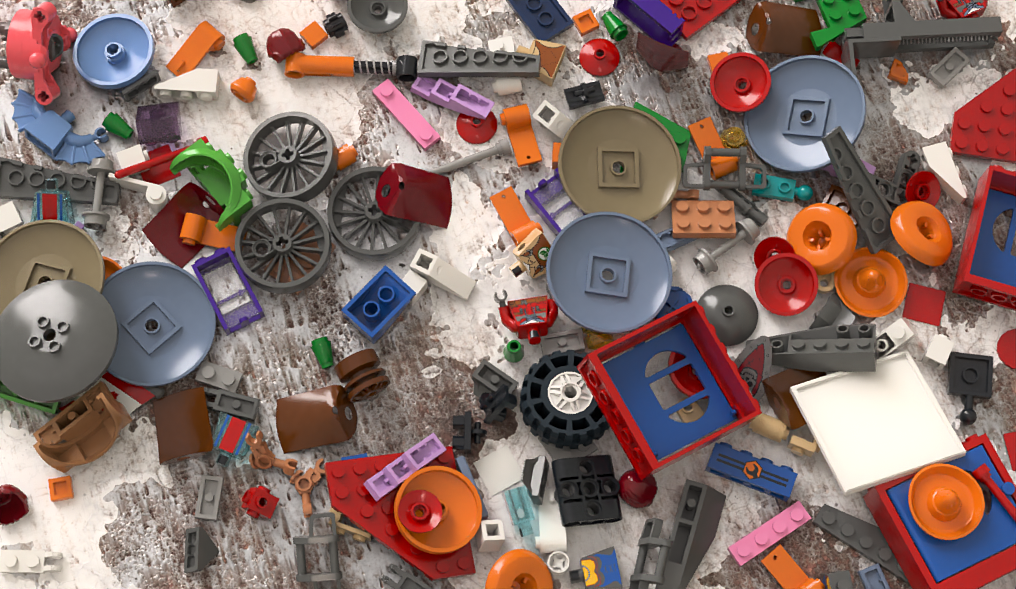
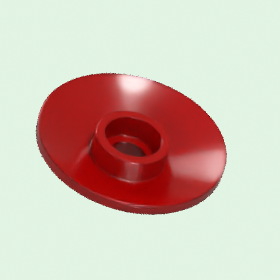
[579,38,620,76]
[456,111,497,144]
[905,171,940,207]
[754,237,796,269]
[398,490,442,533]

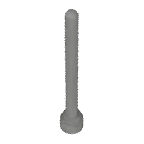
[427,138,512,175]

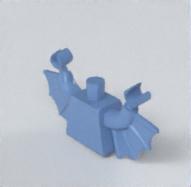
[11,89,109,165]

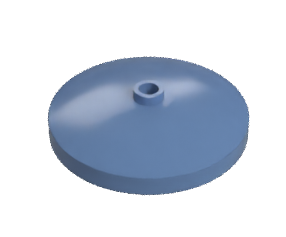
[73,14,155,89]

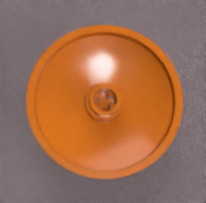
[394,466,482,554]

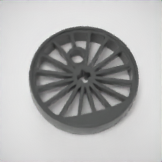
[243,111,338,202]
[327,166,421,261]
[235,198,332,294]

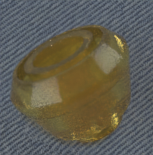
[720,127,748,148]

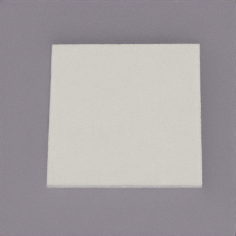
[790,350,966,496]

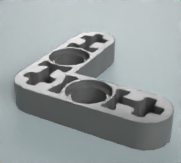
[870,150,921,208]

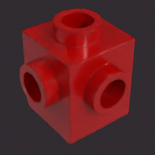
[241,485,279,519]

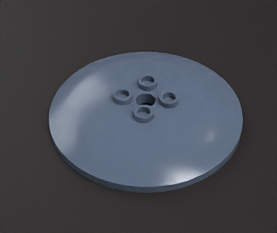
[744,55,867,173]
[546,212,672,334]
[102,261,216,387]

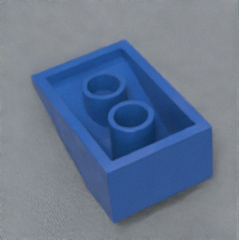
[341,265,416,344]

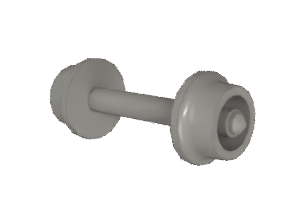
[82,158,115,230]
[693,218,760,275]

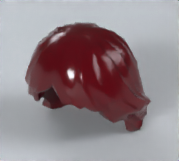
[266,28,306,63]
[618,469,658,509]
[0,484,29,526]

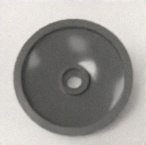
[347,0,408,34]
[697,285,758,346]

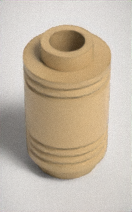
[749,413,790,443]

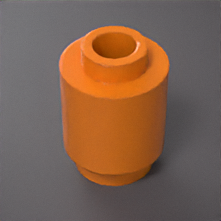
[336,144,358,171]

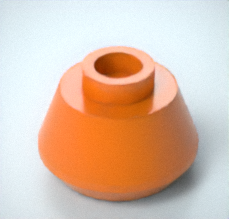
[230,77,257,103]

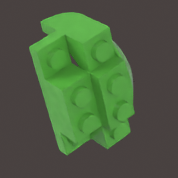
[170,138,253,231]

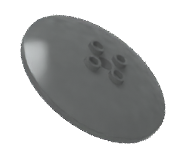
[0,280,119,403]

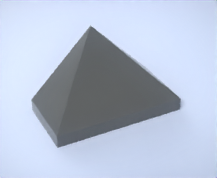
[121,69,161,102]
[184,527,219,573]

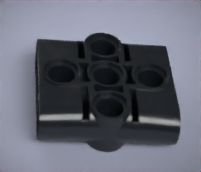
[551,455,623,527]

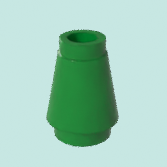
[602,11,628,41]
[233,33,258,65]
[102,112,134,140]
[311,336,334,369]
[503,340,524,363]

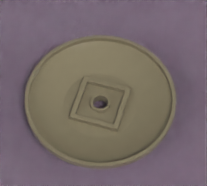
[558,105,682,223]
[0,219,105,341]

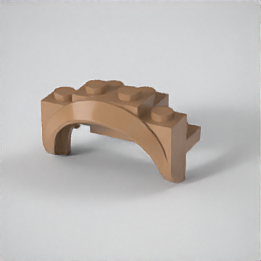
[33,381,133,473]

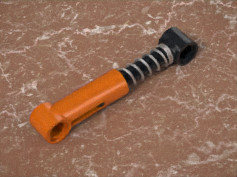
[284,52,418,82]

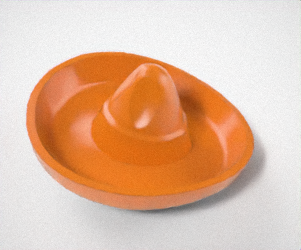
[890,201,953,266]
[786,203,857,275]
[834,247,908,317]
[908,464,985,540]
[485,549,554,589]

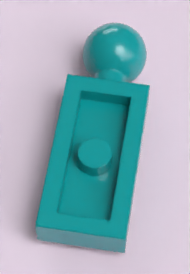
[752,173,813,202]

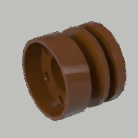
[334,348,390,403]

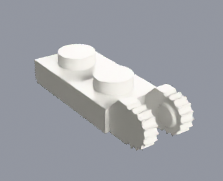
[0,550,63,574]

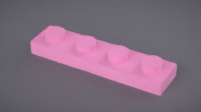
[727,501,812,567]

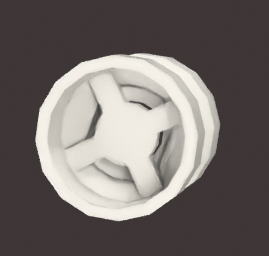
[547,551,570,576]

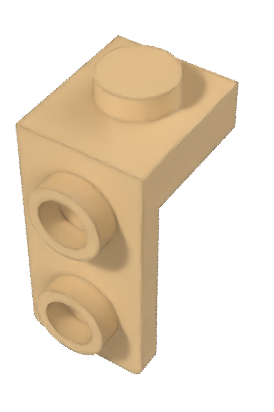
[787,435,820,457]
[329,508,372,543]

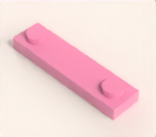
[372,79,441,151]

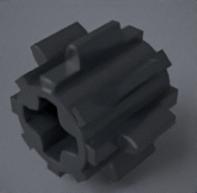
[322,12,348,39]

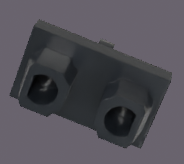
[564,80,605,110]
[479,384,517,424]
[452,411,487,454]

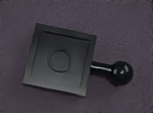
[947,352,993,425]

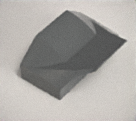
[809,293,856,329]
[472,359,519,397]
[521,456,549,505]

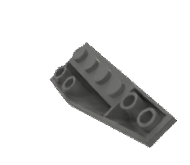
[746,324,877,372]
[655,479,726,589]

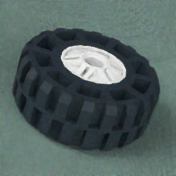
[520,350,610,449]

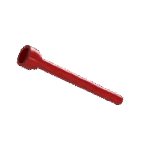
[114,136,209,179]
[971,463,1016,522]

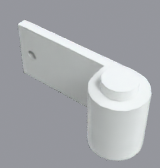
[488,36,523,96]
[108,173,170,213]
[535,489,567,554]

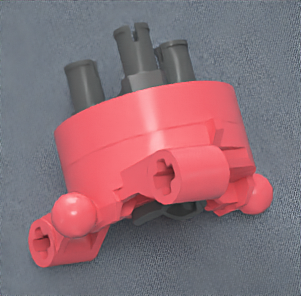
[0,2,78,105]

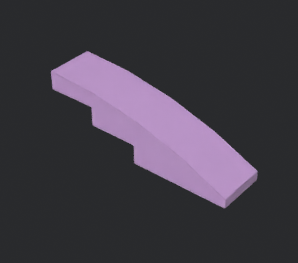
[410,77,495,120]
[363,433,446,502]

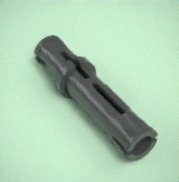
[716,178,769,227]

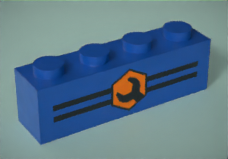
[705,442,798,502]

